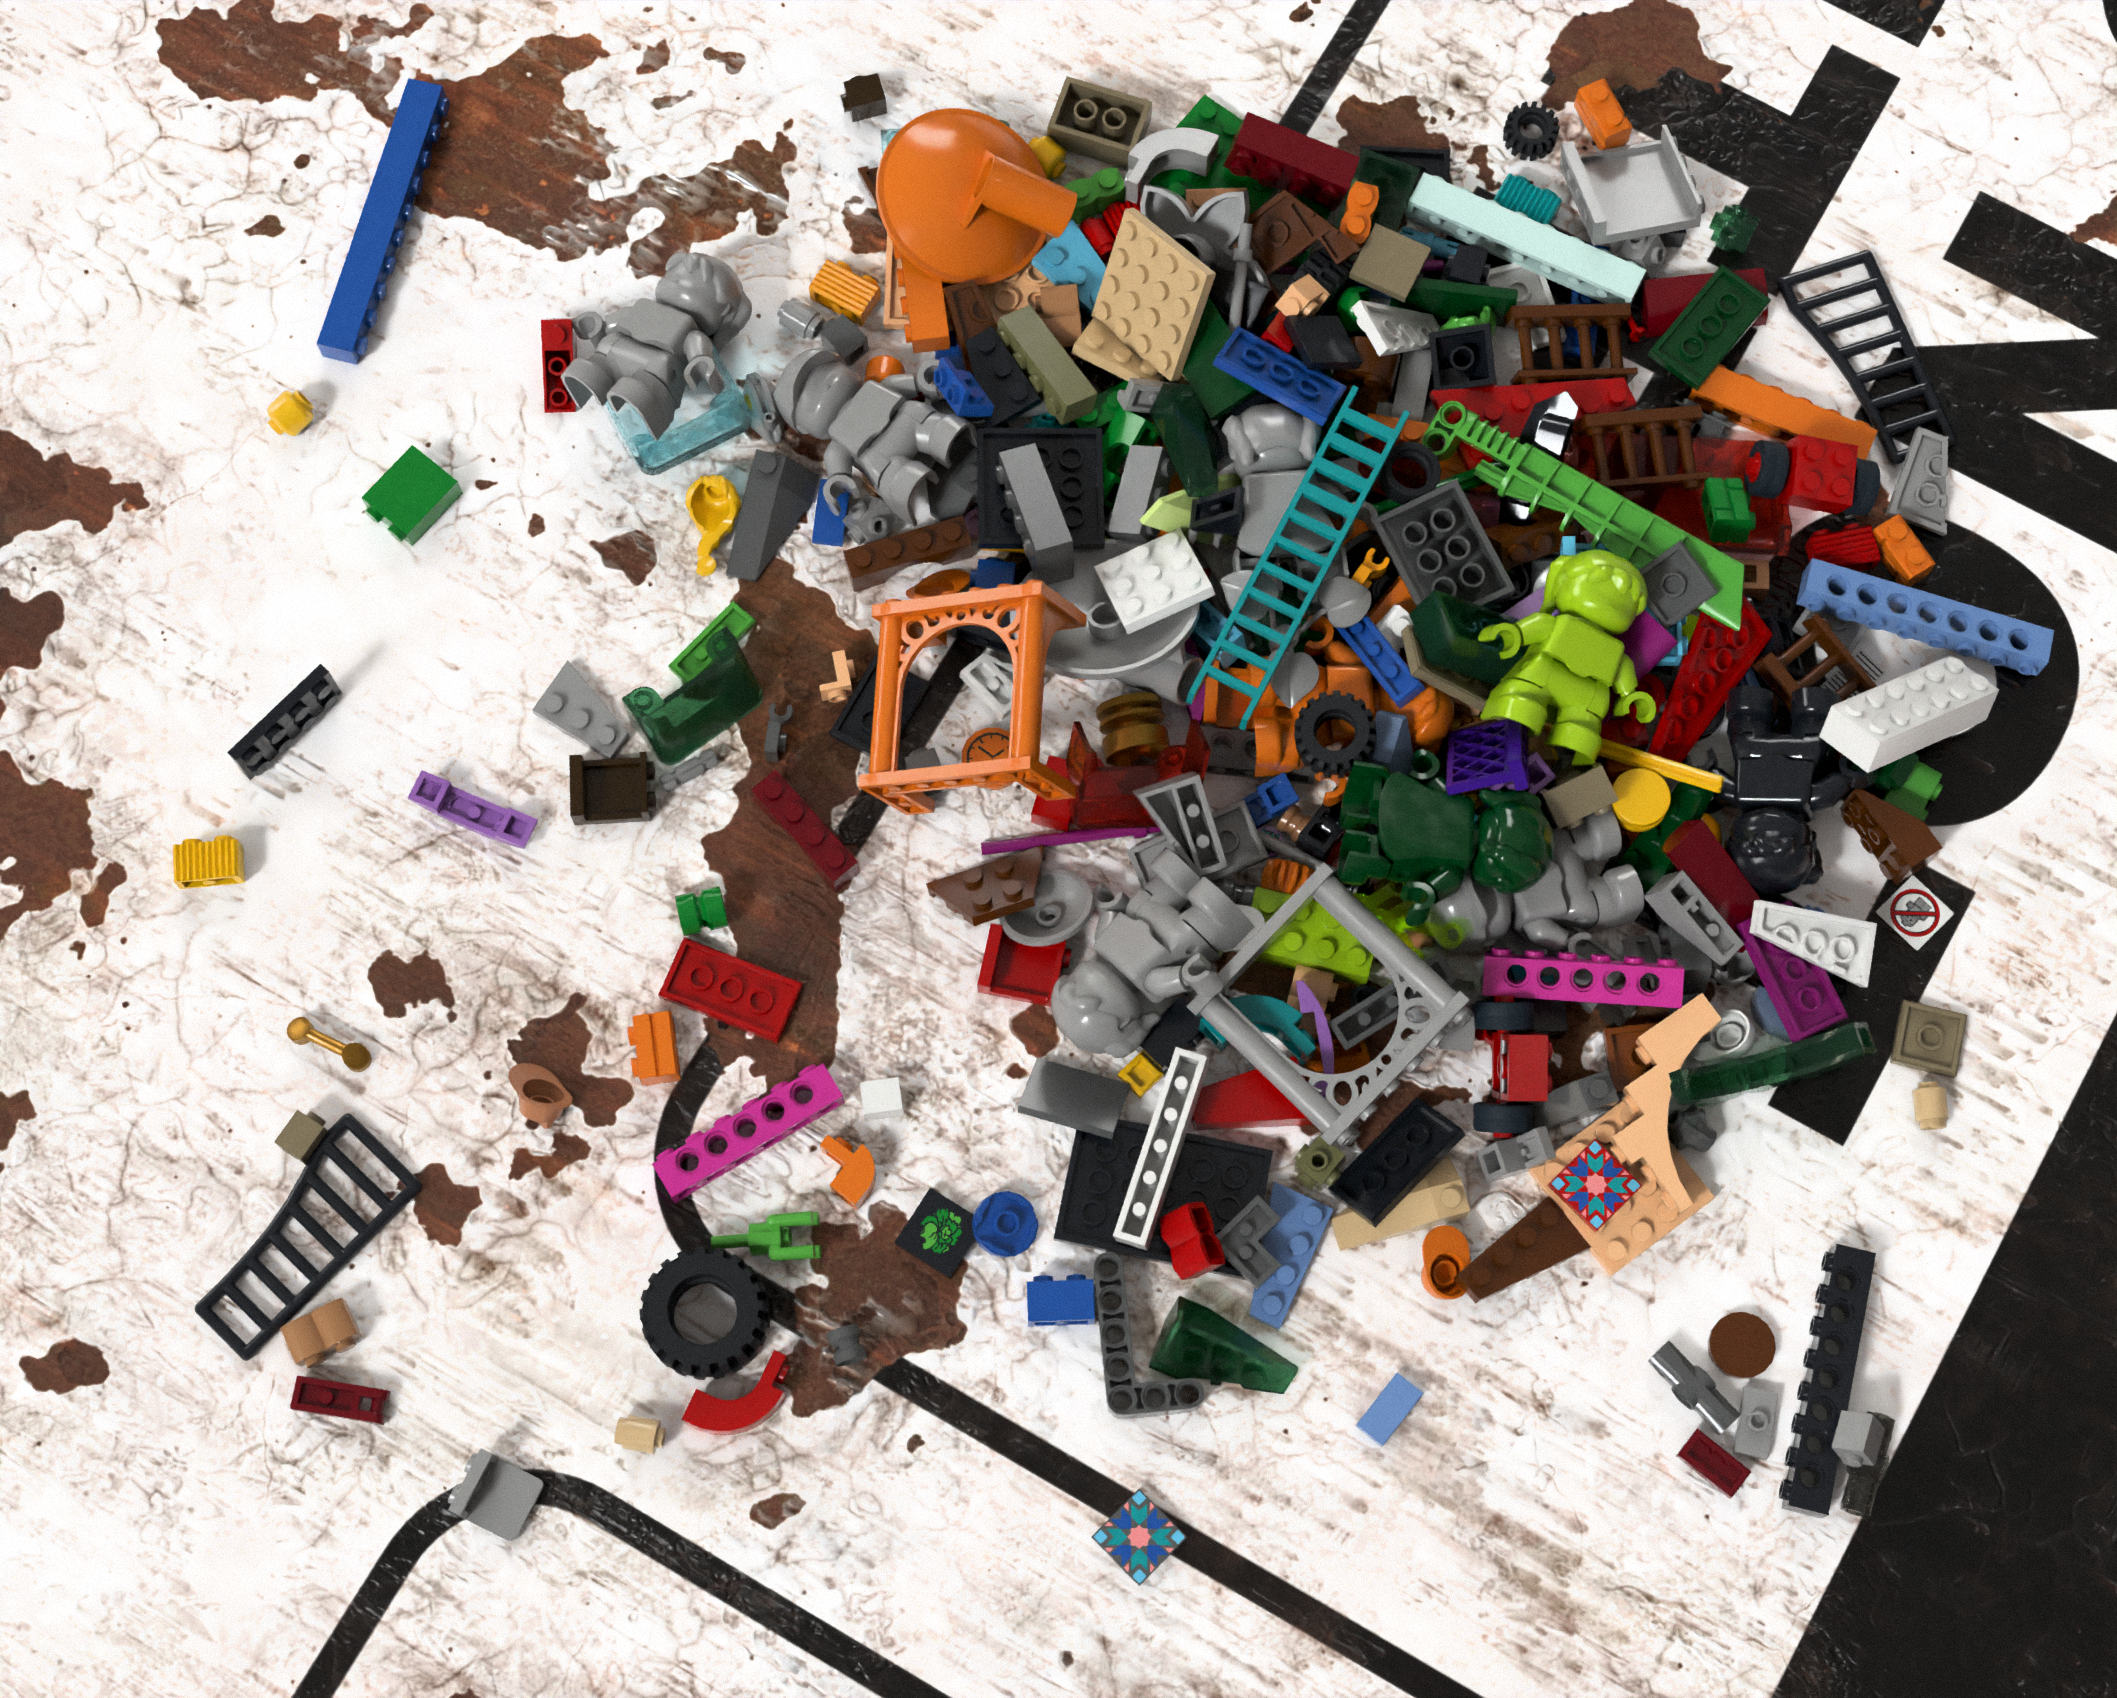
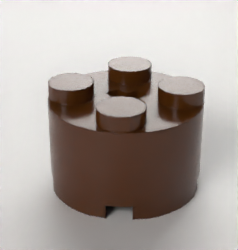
[1332,336,1401,403]

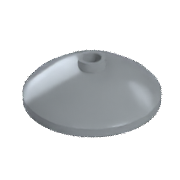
[999,869,1094,946]

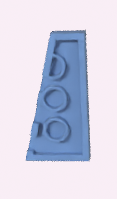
[1249,1182,1334,1330]

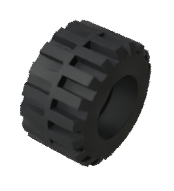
[1284,246,1356,316]
[1294,691,1377,779]

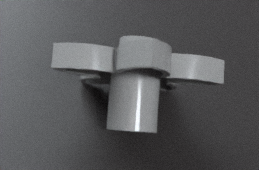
[1140,185,1272,292]

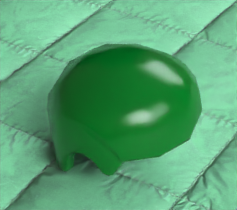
[1336,286,1370,333]

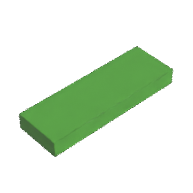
[668,601,757,689]

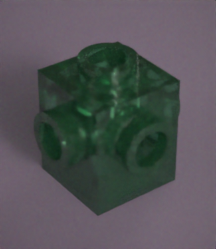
[1709,204,1759,253]

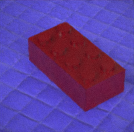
[1223,112,1360,212]

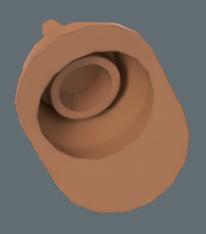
[508,1063,573,1129]

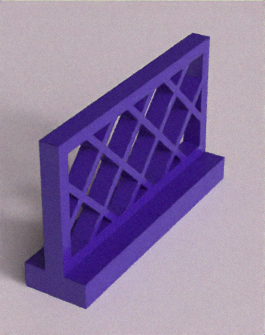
[1446,719,1529,796]

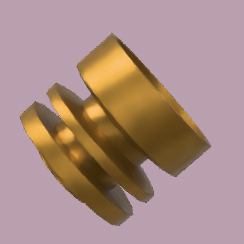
[1096,692,1171,767]

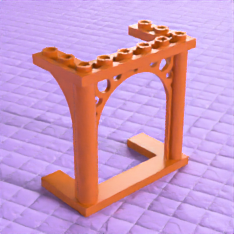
[858,579,1087,815]

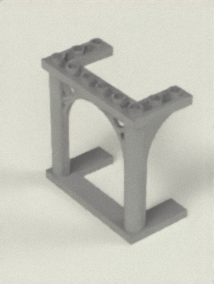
[1186,862,1475,1147]

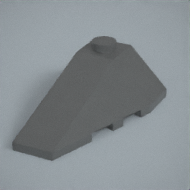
[726,449,819,582]

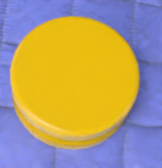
[1612,768,1671,832]

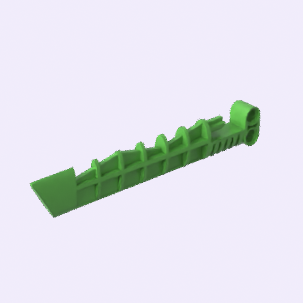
[1422,401,1745,631]

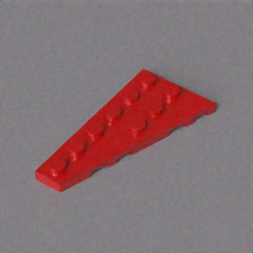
[1429,378,1637,471]
[1647,594,1773,763]

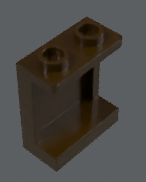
[569,752,656,825]

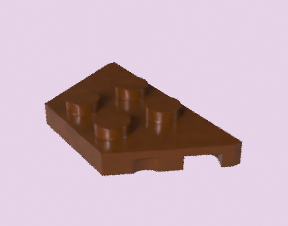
[926,844,1046,926]

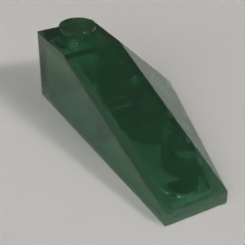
[1149,383,1218,498]
[1149,1296,1298,1394]

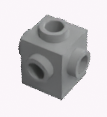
[1616,234,1668,280]
[842,494,899,545]

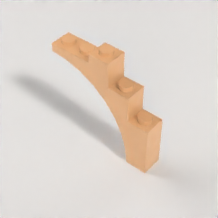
[1610,993,1722,1214]

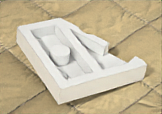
[959,653,1047,720]

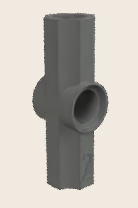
[1648,1341,1741,1435]

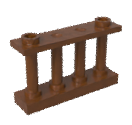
[1503,303,1638,385]
[1574,405,1712,492]
[1752,614,1877,763]

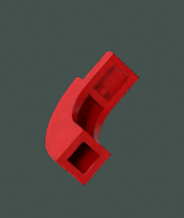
[681,1350,791,1435]

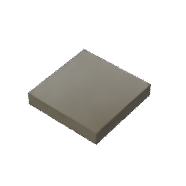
[1349,223,1432,303]
[1890,1000,1968,1079]

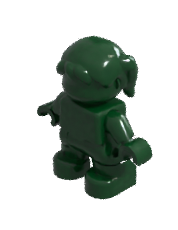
[1337,749,1554,926]

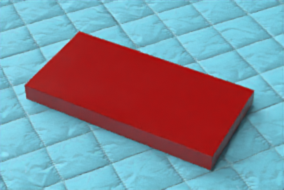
[658,937,803,1044]

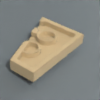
[1071,316,1165,382]

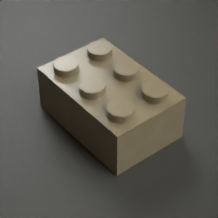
[1047,76,1152,169]
[1535,762,1619,830]

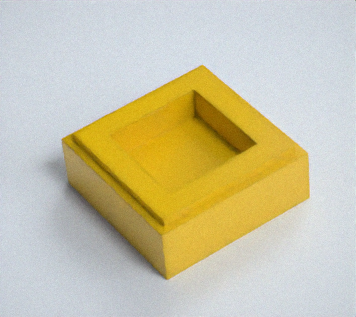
[1117,1052,1164,1099]

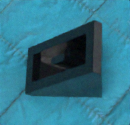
[1189,485,1245,536]

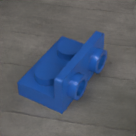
[934,357,994,417]

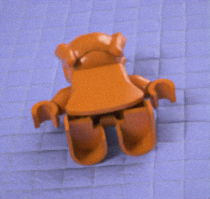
[1246,615,1455,806]

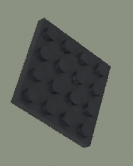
[977,428,1105,549]

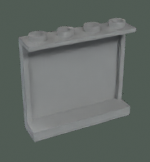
[1560,124,1705,246]

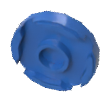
[972,1191,1038,1258]

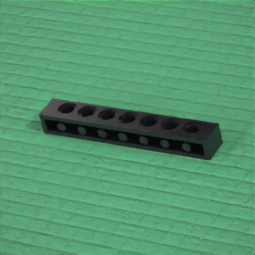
[1778,1244,1876,1518]

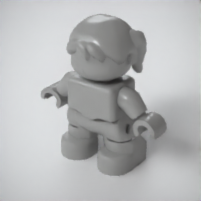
[561,252,752,441]
[1187,403,1378,603]
[1050,848,1255,1058]

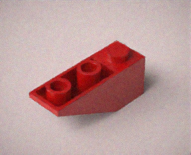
[541,318,577,413]

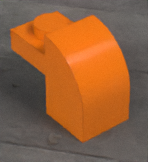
[820,1135,876,1211]

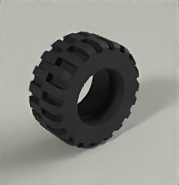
[639,1247,771,1380]

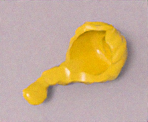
[685,474,741,577]

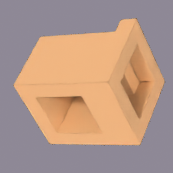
[1275,273,1331,317]

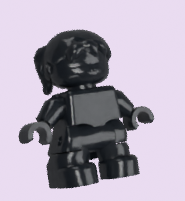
[1682,686,1878,895]

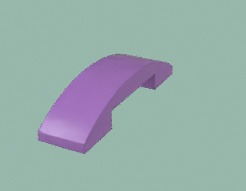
[408,770,538,849]
[1296,980,1334,1098]

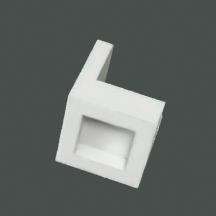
[860,1077,904,1121]

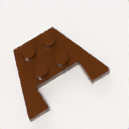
[1248,190,1362,320]

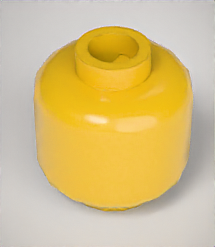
[1028,136,1067,180]
[267,390,314,436]

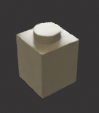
[274,1110,328,1165]

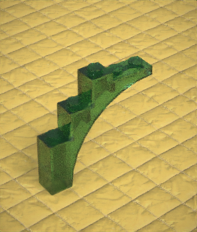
[1668,1022,1877,1107]

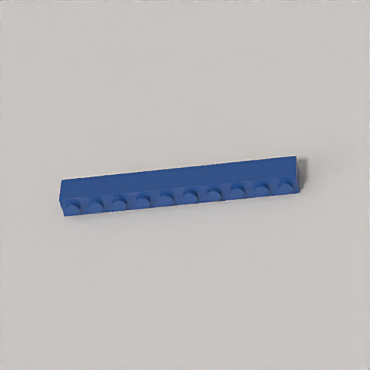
[316,78,450,365]

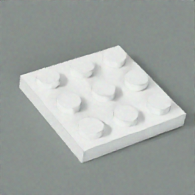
[1094,528,1215,634]

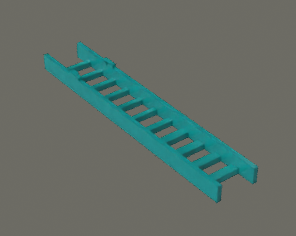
[1186,385,1410,731]

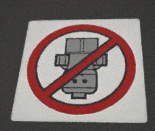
[1876,875,1954,950]

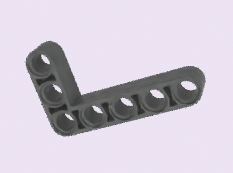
[1093,1252,1204,1419]

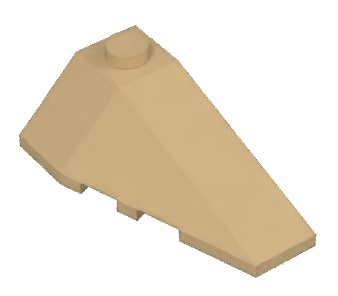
[1331,1155,1471,1252]

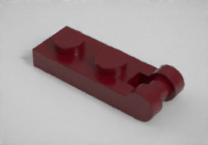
[290,1375,391,1425]

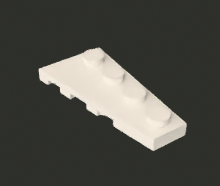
[1749,900,1877,988]

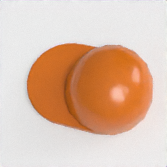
[1421,1225,1471,1300]

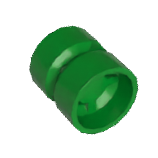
[675,886,728,936]

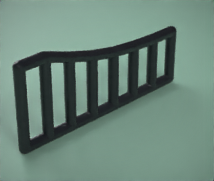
[1777,250,1957,465]
[194,1113,422,1361]

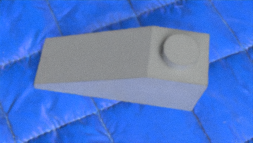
[1643,870,1744,966]

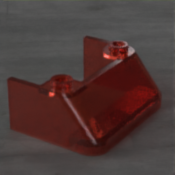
[1066,719,1211,829]

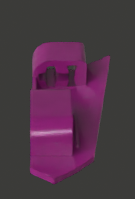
[1602,610,1678,726]

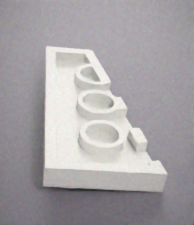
[1352,300,1440,357]

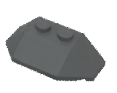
[926,422,1014,522]

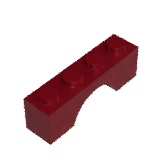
[751,769,860,893]

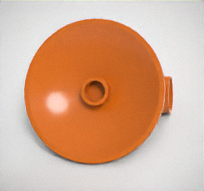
[876,108,1077,287]

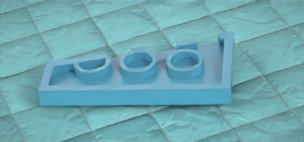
[1031,219,1106,318]

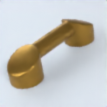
[287,1017,372,1072]

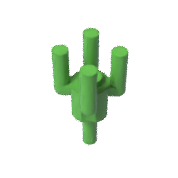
[711,1211,822,1261]

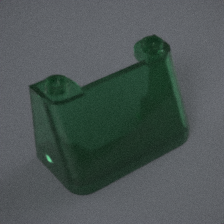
[621,626,763,765]

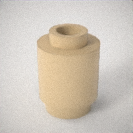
[1912,1081,1949,1130]
[614,1415,666,1454]

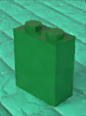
[361,445,463,546]

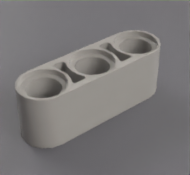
[1391,348,1432,422]

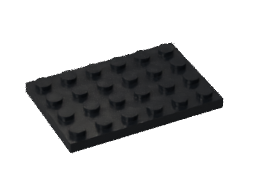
[1053,1119,1273,1280]

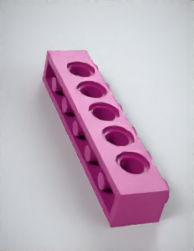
[1482,947,1685,1008]
[652,1063,845,1203]

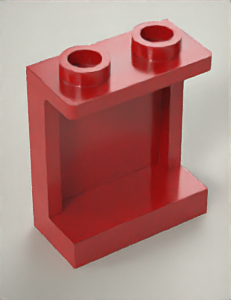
[977,923,1072,1007]

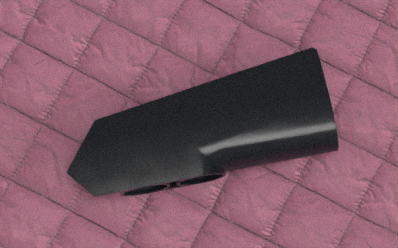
[1480,391,1579,526]

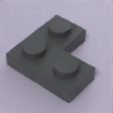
[1216,1195,1281,1290]

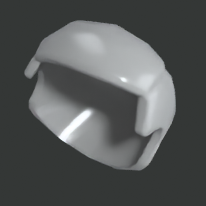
[1710,950,1756,986]

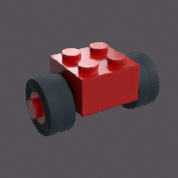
[1744,434,1880,516]
[1473,995,1553,1138]

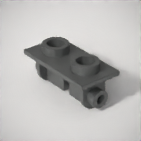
[1674,398,1733,446]

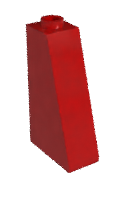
[1191,1056,1313,1130]

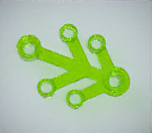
[1353,881,1466,961]

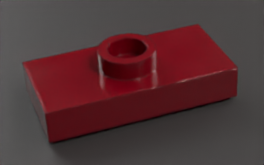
[1676,1428,1752,1499]

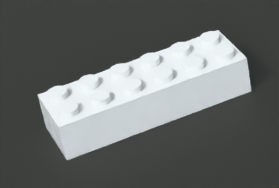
[1819,655,1999,773]

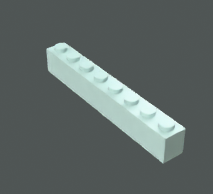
[1405,172,1646,306]

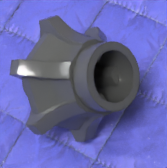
[1668,1104,1717,1153]

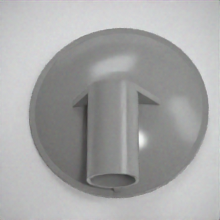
[1010,539,1204,706]

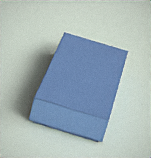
[1356,1373,1424,1447]

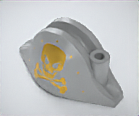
[741,372,785,446]

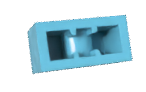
[1190,599,1247,671]

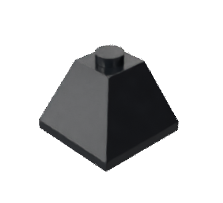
[1429,323,1497,390]

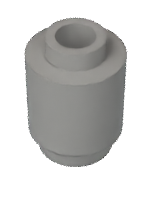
[777,298,825,340]

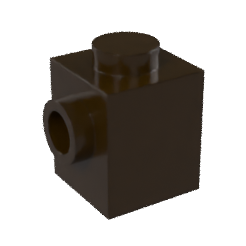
[840,73,887,122]

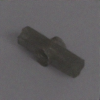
[1840,1411,1896,1518]

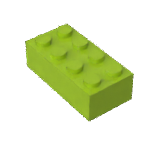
[1251,887,1382,985]

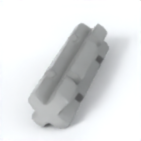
[659,749,719,792]

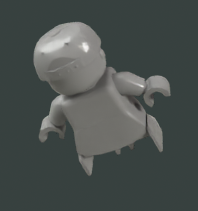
[774,347,977,527]
[1426,810,1644,974]

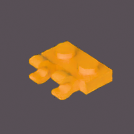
[1351,548,1390,592]

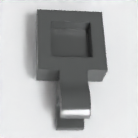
[764,703,794,762]

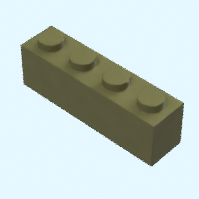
[996,305,1098,425]

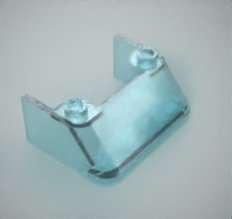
[604,345,752,476]

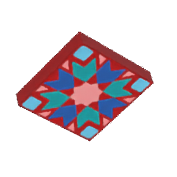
[1547,1139,1643,1232]

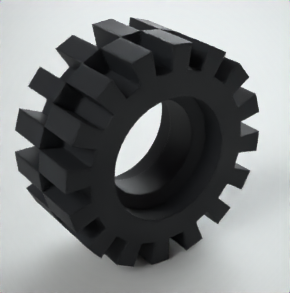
[1503,101,1560,161]

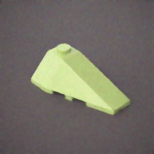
[1139,473,1242,544]

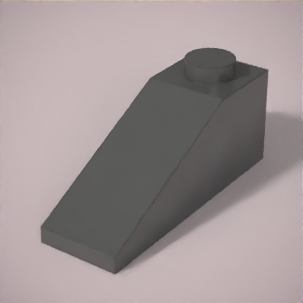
[1520,1070,1619,1135]

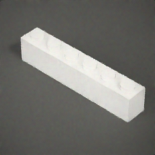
[1113,1047,1210,1251]

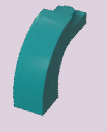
[1199,995,1316,1065]

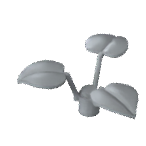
[1220,570,1371,709]

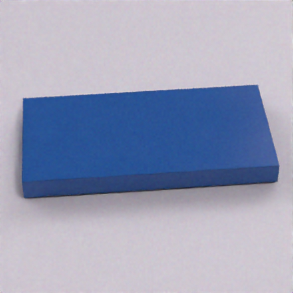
[1212,326,1347,427]

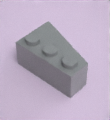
[1132,771,1228,877]

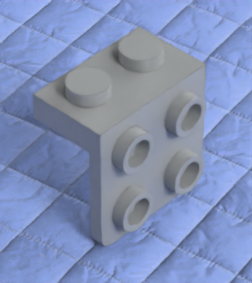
[448,1448,544,1542]

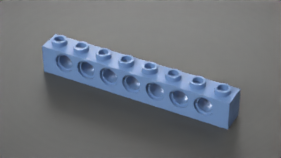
[1796,558,2054,676]

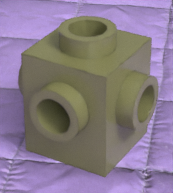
[1294,1134,1346,1191]

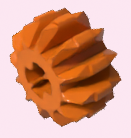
[1261,858,1314,895]

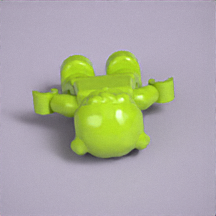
[1478,549,1656,766]

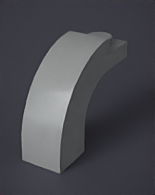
[1124,127,1219,204]

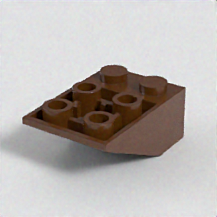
[1839,789,1943,886]

